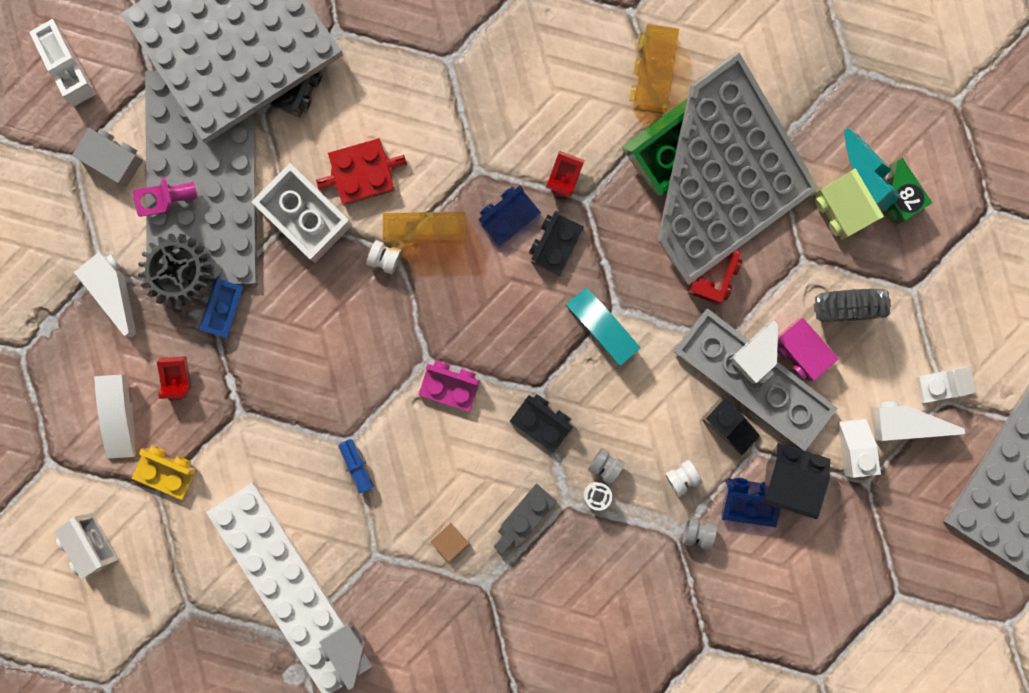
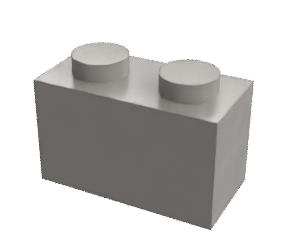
[72,128,143,187]

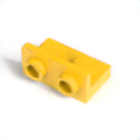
[132,445,197,500]

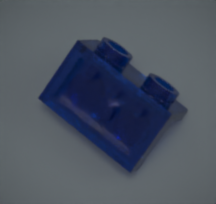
[478,185,541,248]
[721,478,781,528]

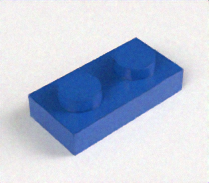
[199,278,243,338]

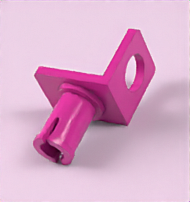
[132,178,197,217]

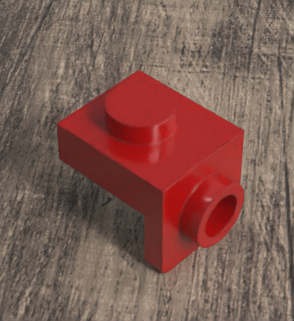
[546,151,585,197]
[157,356,191,401]

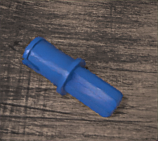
[338,439,375,494]

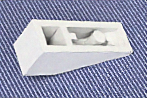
[74,252,136,338]
[872,401,965,441]

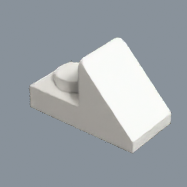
[916,366,976,403]

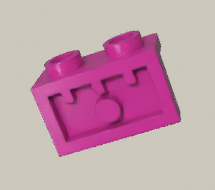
[418,361,480,412]

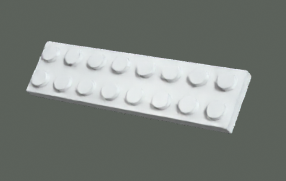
[206,482,372,693]

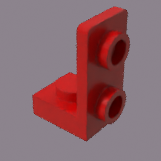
[688,250,742,305]

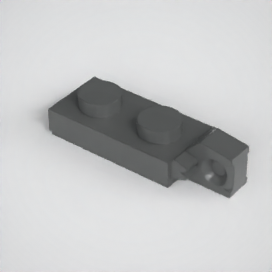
[494,483,557,554]

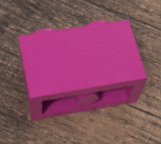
[777,317,839,381]

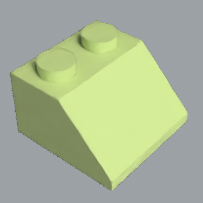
[814,168,884,240]

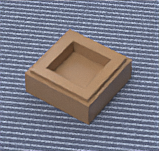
[430,523,469,562]

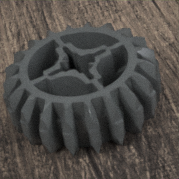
[138,233,214,308]
[814,289,891,322]

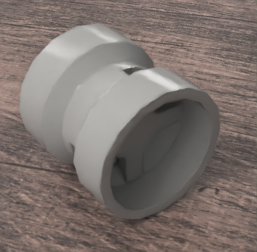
[587,448,625,485]
[682,518,717,552]

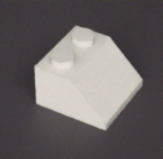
[54,513,118,580]

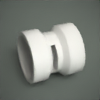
[366,240,402,275]
[665,460,703,497]
[583,482,612,511]

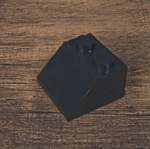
[763,443,831,519]

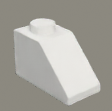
[729,321,778,384]
[838,419,881,478]

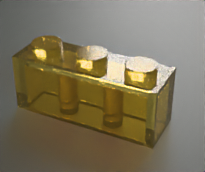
[629,24,679,115]
[383,212,467,245]

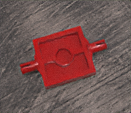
[316,138,407,206]

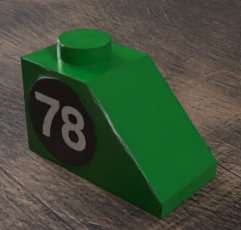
[885,158,932,225]

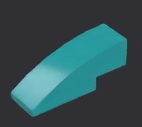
[844,128,901,211]
[566,287,641,366]

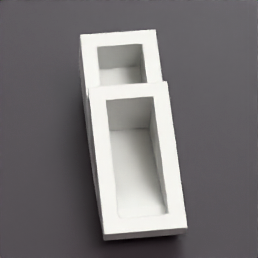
[29,19,96,107]
[94,375,136,459]

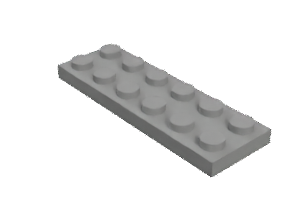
[673,308,838,451]

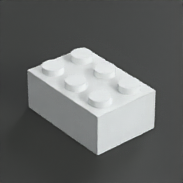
[252,163,353,263]

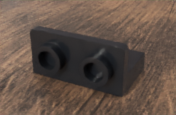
[269,70,323,118]
[529,210,584,276]
[510,394,573,453]

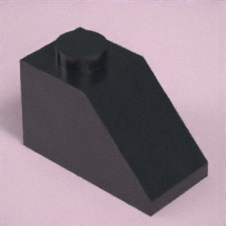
[701,398,760,456]

